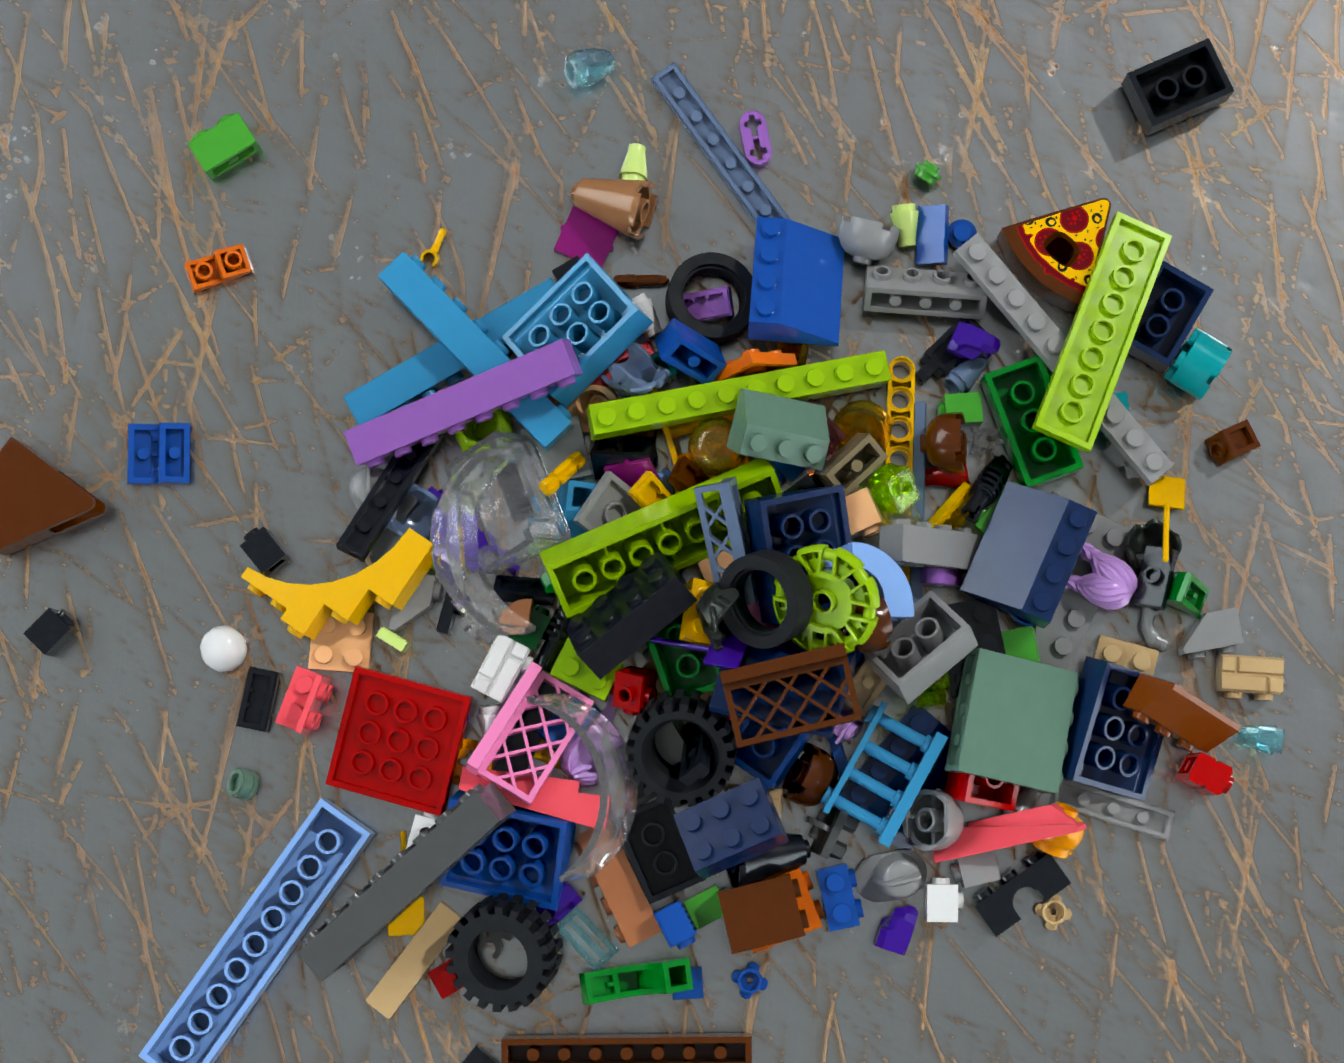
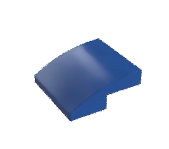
[127,423,190,485]

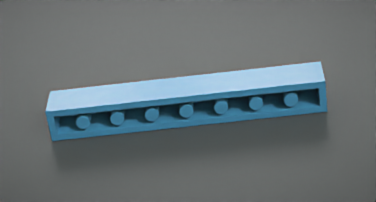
[378,251,573,452]
[343,278,555,425]

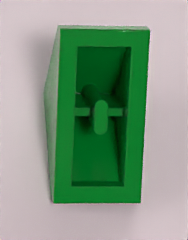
[1167,572,1209,618]

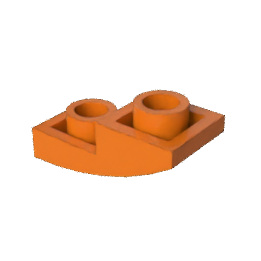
[184,244,252,293]

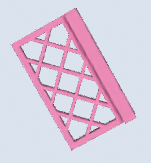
[467,661,595,805]

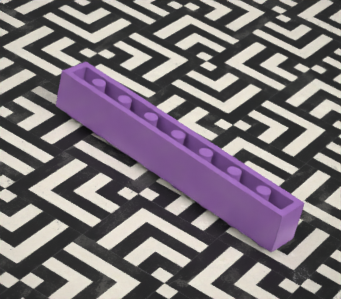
[344,339,583,469]

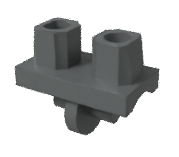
[805,806,860,860]

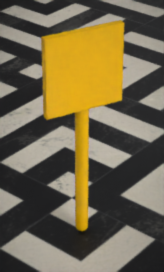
[1148,476,1185,562]
[388,831,425,936]

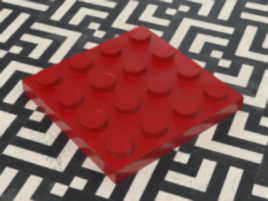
[325,666,473,816]

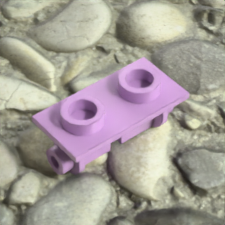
[834,709,864,744]

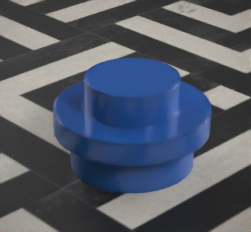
[948,219,977,249]

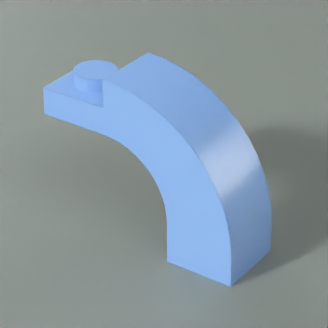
[825,542,914,621]

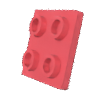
[275,666,334,735]

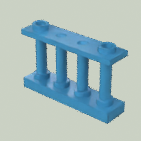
[820,701,948,847]

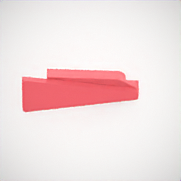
[459,766,609,830]
[933,803,1087,863]

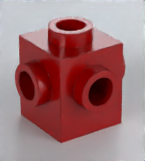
[611,665,658,715]

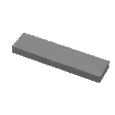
[1049,777,1176,841]

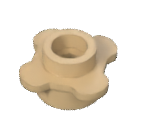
[1035,894,1072,930]

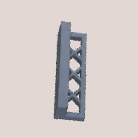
[694,476,758,605]

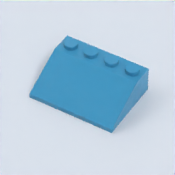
[501,253,653,407]

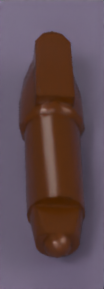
[613,274,669,288]

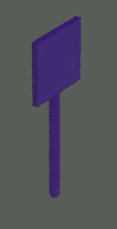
[649,635,748,669]

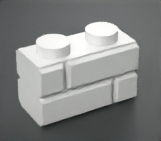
[470,633,535,704]

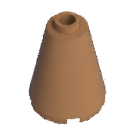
[571,178,657,240]

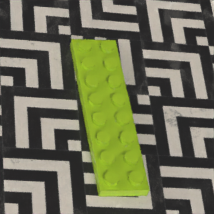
[1032,211,1172,453]

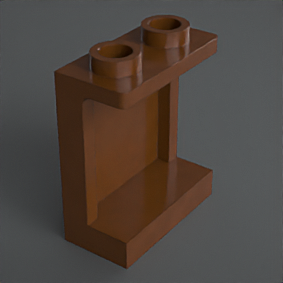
[717,873,809,954]

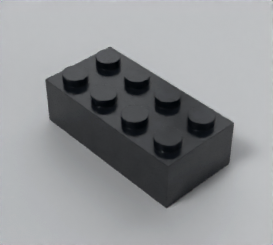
[565,550,697,680]

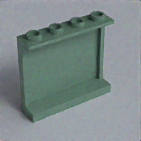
[945,648,1079,794]

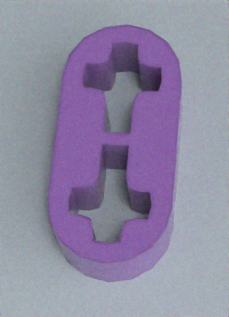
[739,111,772,168]
[920,568,962,588]

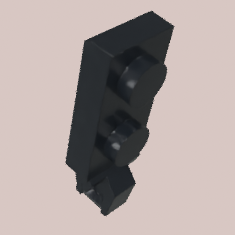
[915,318,984,386]

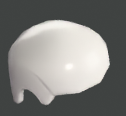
[200,625,247,672]

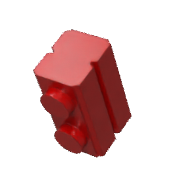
[1176,752,1234,795]

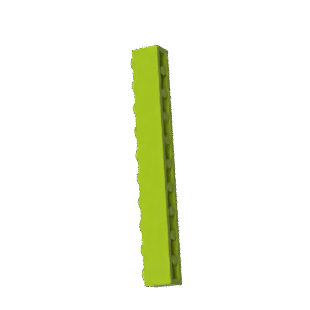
[586,350,891,441]

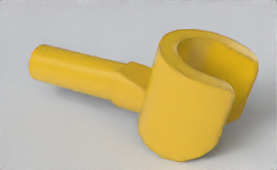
[420,228,447,268]

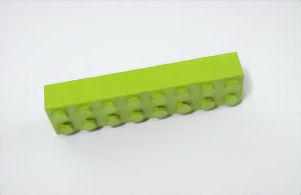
[539,458,783,618]

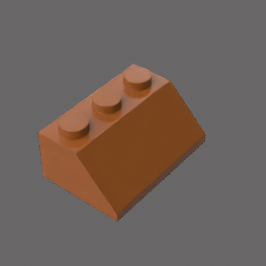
[1123,673,1241,753]

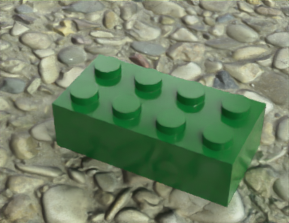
[980,355,1084,488]

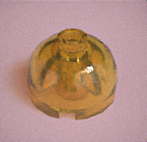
[830,400,892,451]
[688,417,748,477]

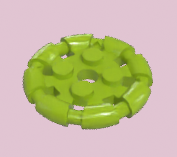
[772,544,880,654]

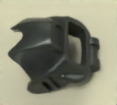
[1126,518,1182,578]
[696,582,739,652]

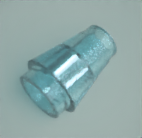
[1238,725,1285,755]

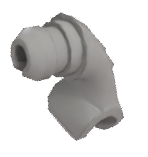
[1140,607,1171,652]

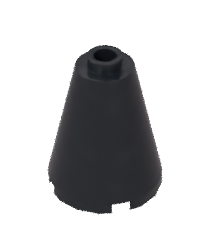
[726,833,811,888]

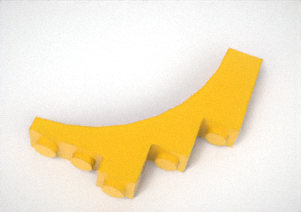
[241,528,442,640]

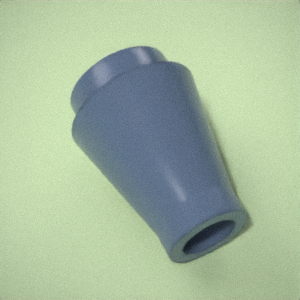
[944,358,988,393]

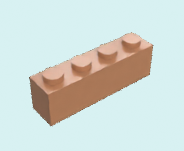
[573,819,662,948]

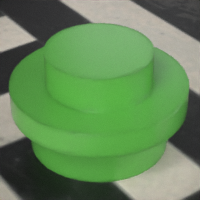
[913,160,942,186]

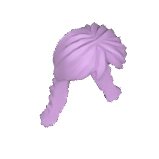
[1065,541,1137,610]
[560,692,617,788]

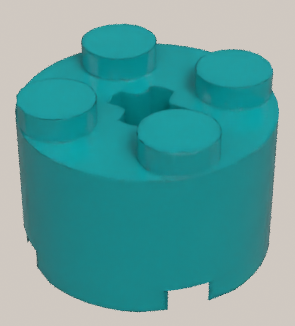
[1163,328,1233,400]

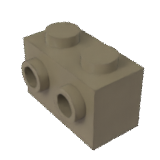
[814,433,889,497]

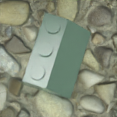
[726,388,830,471]

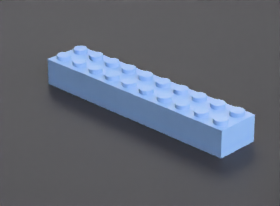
[138,798,376,1063]

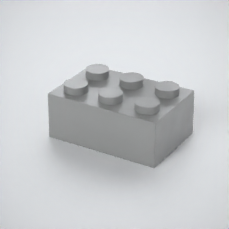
[862,590,978,704]

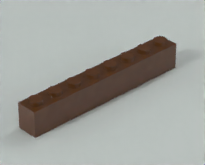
[501,1033,752,1063]

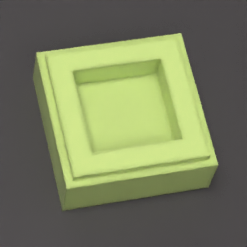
[376,626,410,653]

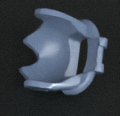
[601,343,670,397]
[386,484,443,541]

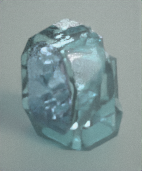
[564,48,616,89]

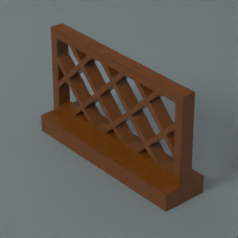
[719,643,862,748]

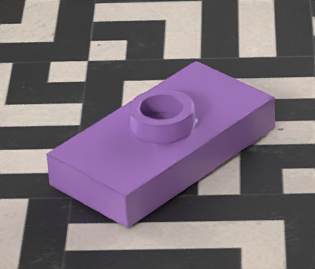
[683,286,735,323]

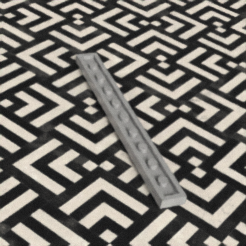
[953,233,1174,486]

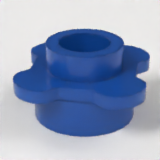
[732,962,768,999]

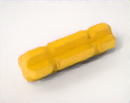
[539,451,586,496]

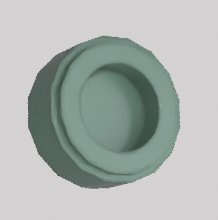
[227,767,259,800]

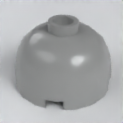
[839,215,900,265]
[902,789,964,852]

